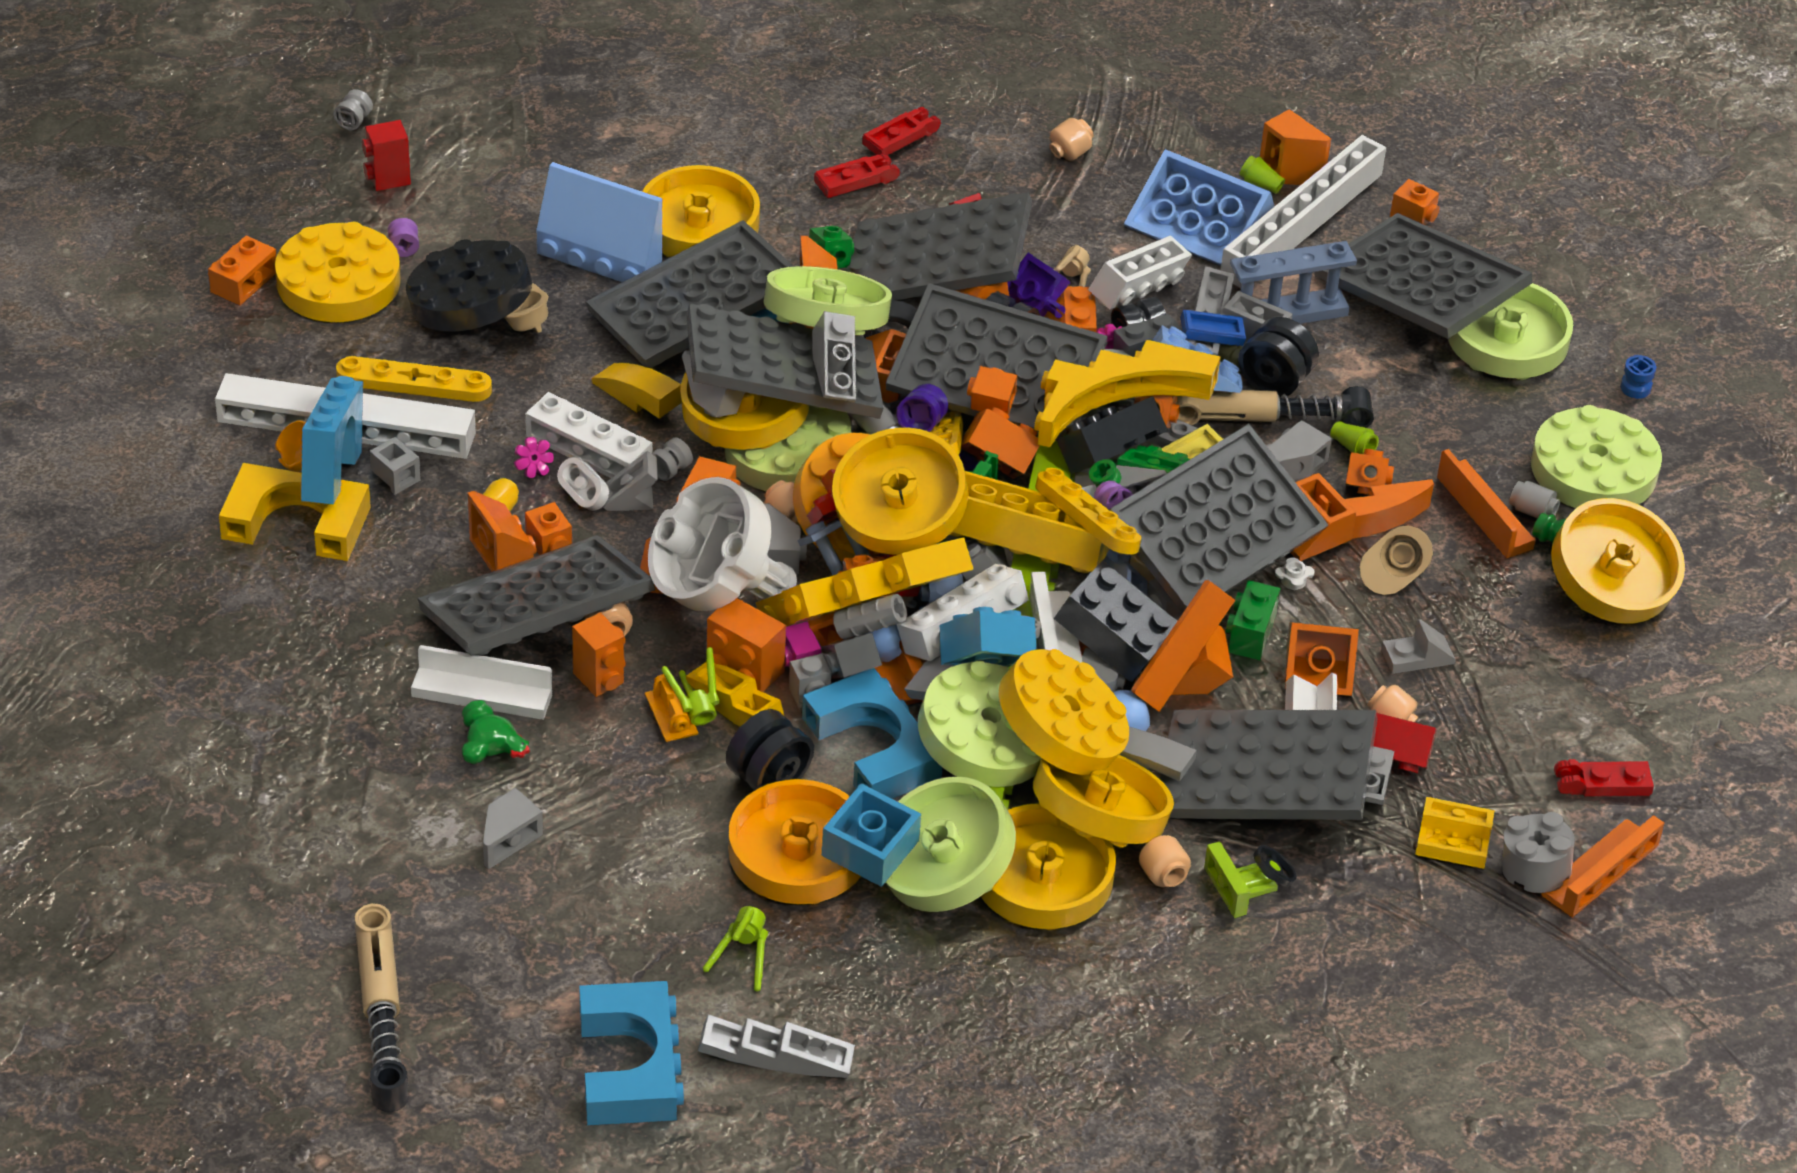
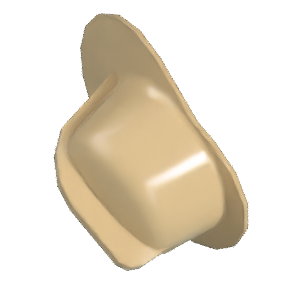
[504,283,549,334]
[1360,525,1433,595]

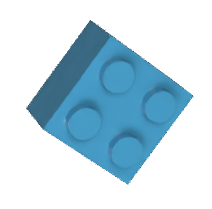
[939,607,1036,667]
[821,783,921,887]

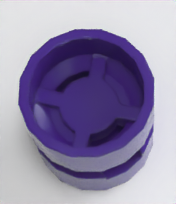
[896,384,948,432]

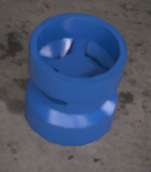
[1620,355,1656,399]

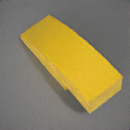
[592,363,681,418]
[686,662,784,727]

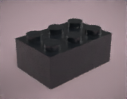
[1053,560,1177,683]

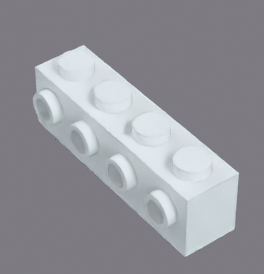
[1088,235,1192,309]
[525,392,653,478]
[896,564,1029,661]

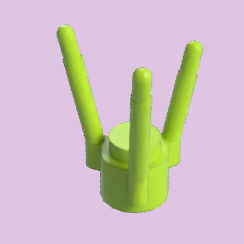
[661,647,720,726]
[703,906,768,992]

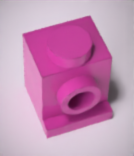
[785,622,821,667]

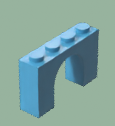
[301,376,363,504]
[802,668,943,799]
[579,981,684,1126]

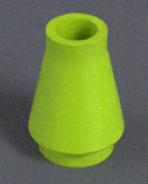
[1239,155,1285,194]
[1330,421,1379,454]

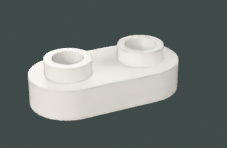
[557,457,609,511]

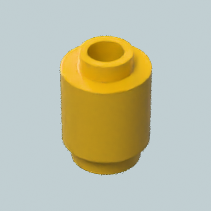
[483,478,519,512]

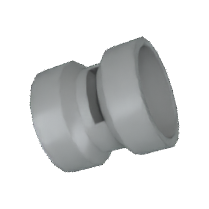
[333,89,373,130]
[651,437,693,481]

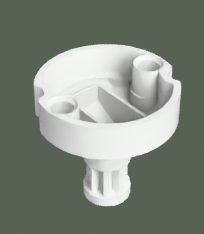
[648,477,797,611]

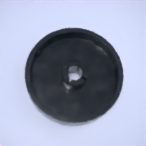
[406,239,532,331]

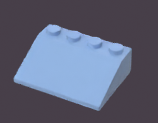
[1124,149,1275,266]
[536,162,662,282]

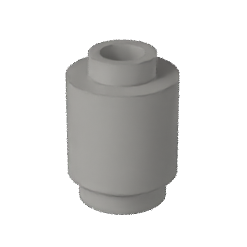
[1509,481,1560,518]

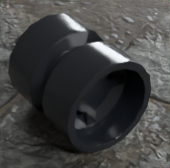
[1111,296,1166,328]

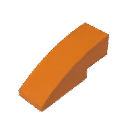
[1344,479,1434,539]

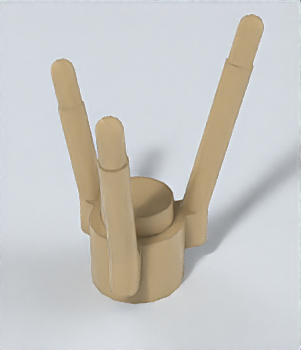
[1054,245,1091,287]

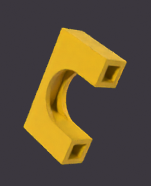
[219,463,371,561]

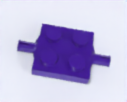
[1007,252,1070,318]

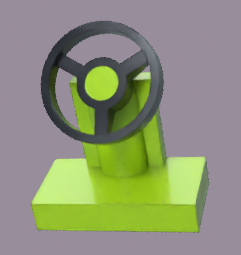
[1204,841,1297,918]

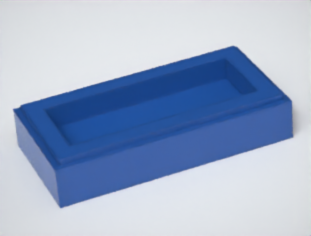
[1180,310,1246,346]

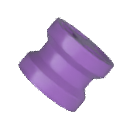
[388,218,419,257]
[1094,481,1133,510]

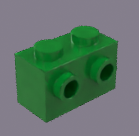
[1226,580,1280,661]

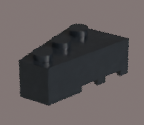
[1056,396,1168,475]

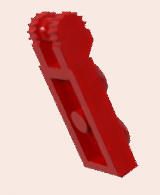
[862,107,941,155]
[814,153,901,198]
[1554,759,1654,797]

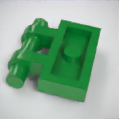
[1117,445,1190,474]

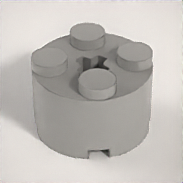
[1502,812,1575,893]

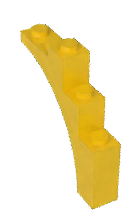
[1034,340,1220,447]
[755,537,973,627]

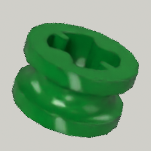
[1088,459,1122,488]

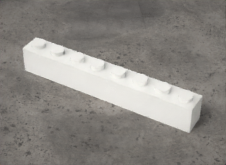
[1221,135,1386,288]
[215,373,476,459]

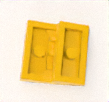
[1415,797,1495,869]

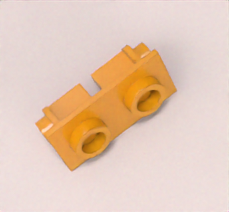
[645,674,698,742]

